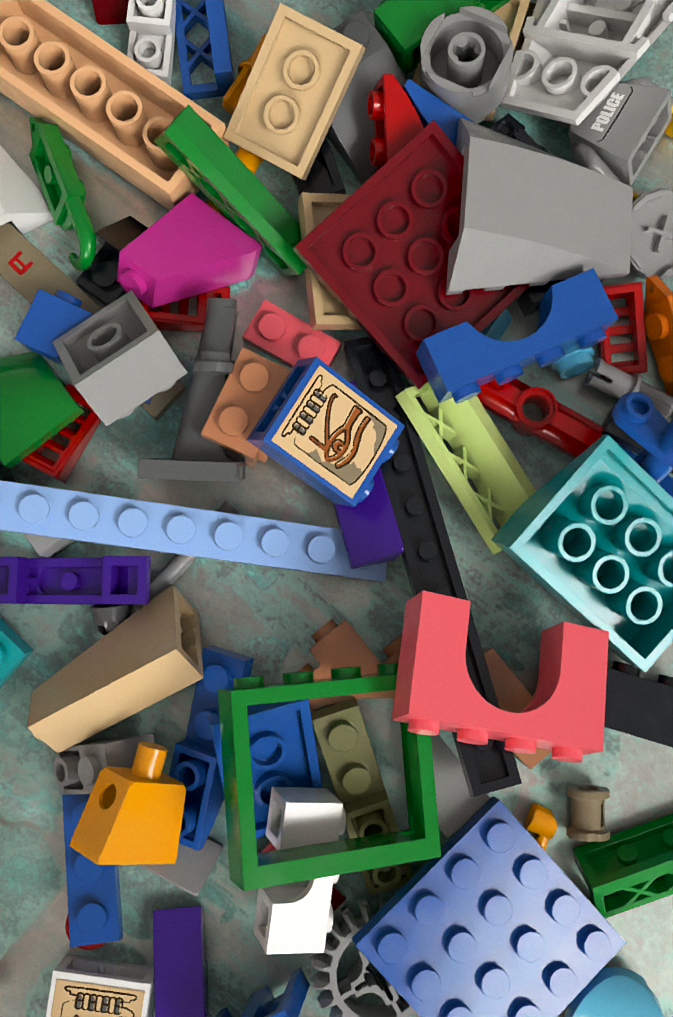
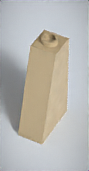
[27,585,204,754]

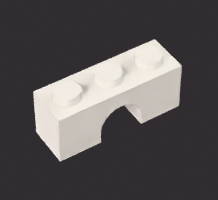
[253,787,346,954]

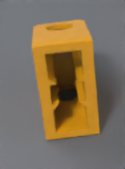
[69,742,186,865]

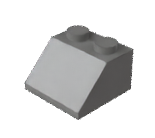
[53,290,187,427]

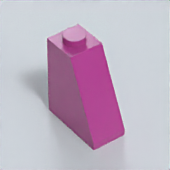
[117,193,262,308]

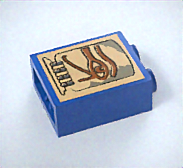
[246,357,405,507]

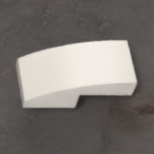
[126,0,176,85]

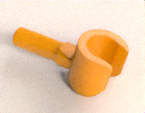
[524,803,557,850]

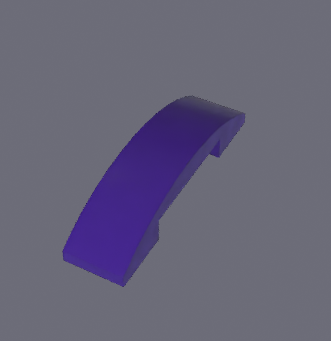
[0,556,151,605]

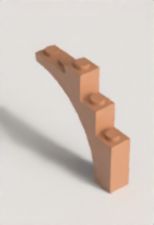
[298,618,552,769]

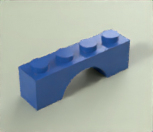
[415,268,618,404]

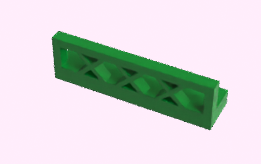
[154,104,307,276]
[573,814,673,918]

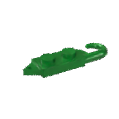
[29,117,96,271]

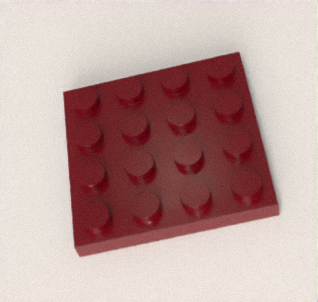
[293,120,529,389]

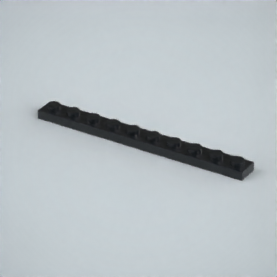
[343,337,522,797]

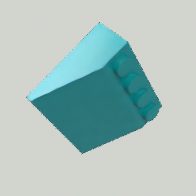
[491,435,673,673]

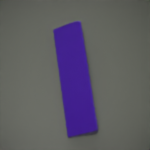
[333,381,404,569]

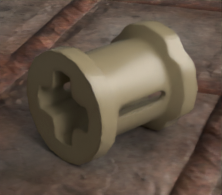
[566,785,610,842]

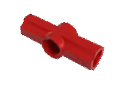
[477,379,604,459]

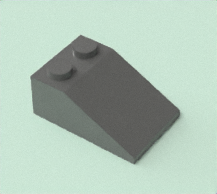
[326,10,406,185]

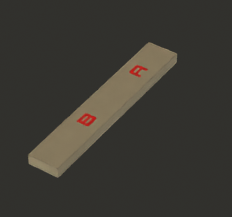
[0,222,187,421]

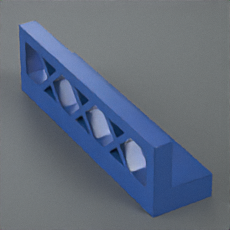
[175,0,234,100]

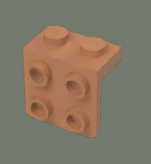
[201,347,291,469]

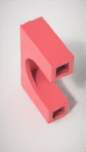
[392,590,609,763]

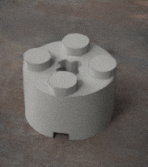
[420,6,514,124]

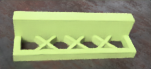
[395,382,537,555]

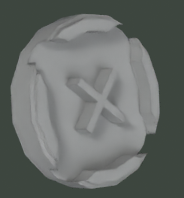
[630,188,673,280]

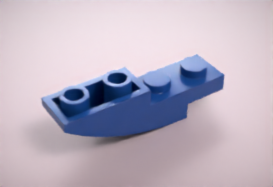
[169,645,254,851]

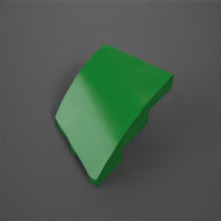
[0,351,84,469]

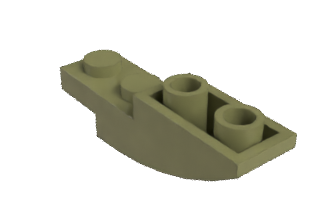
[311,698,413,896]

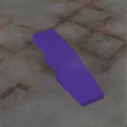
[153,906,212,1017]

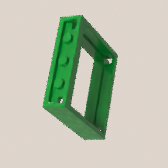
[218,662,441,891]

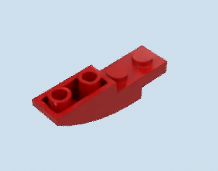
[367,74,424,172]

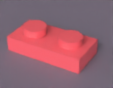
[242,300,342,369]

